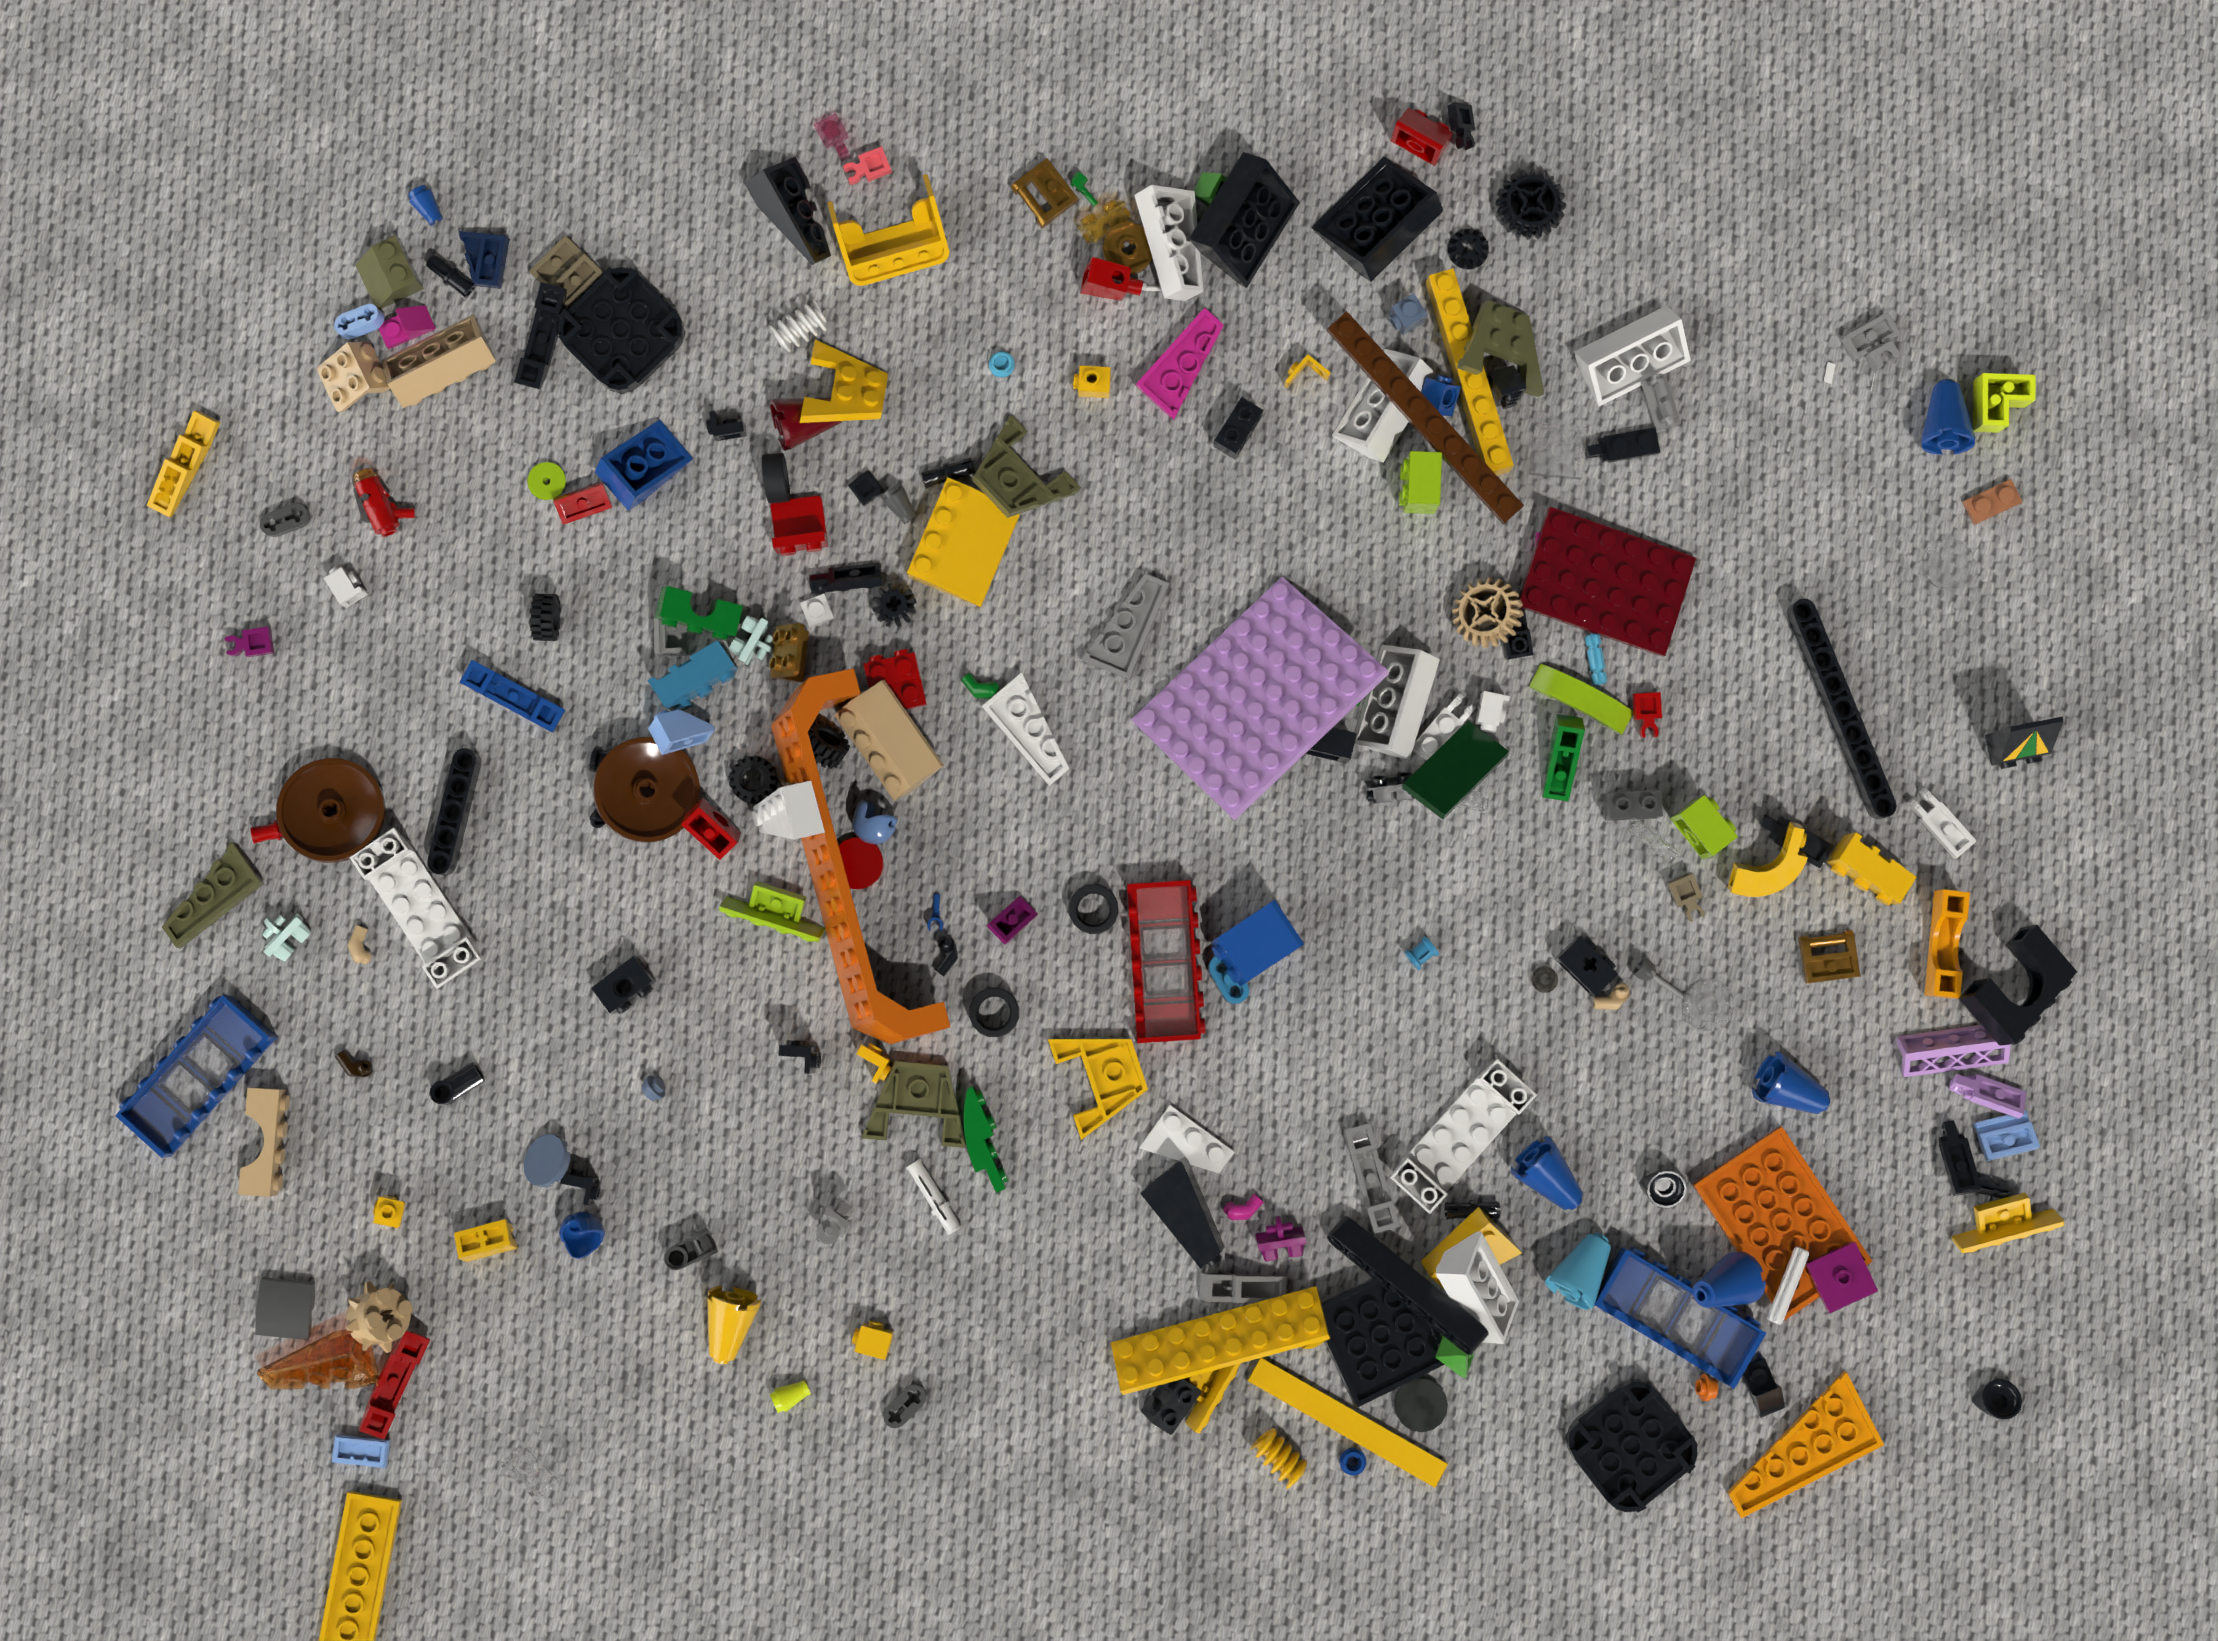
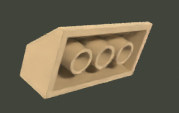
[382,314,496,408]
[834,680,944,801]

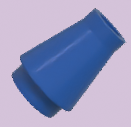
[408,185,443,226]

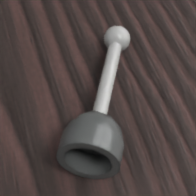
[1633,957,1692,1004]

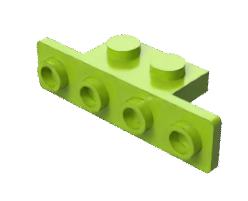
[719,881,825,942]

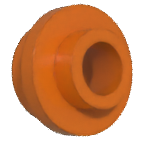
[1695,1374,1718,1401]

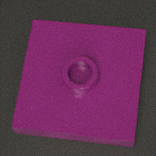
[1805,1241,1878,1314]

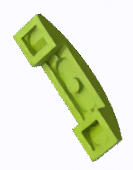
[1529,664,1633,735]

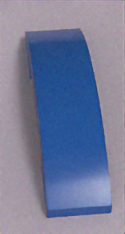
[459,660,566,733]

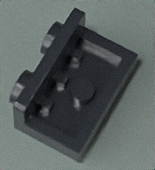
[778,1040,821,1074]
[1141,1378,1201,1435]

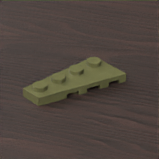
[162,842,264,949]

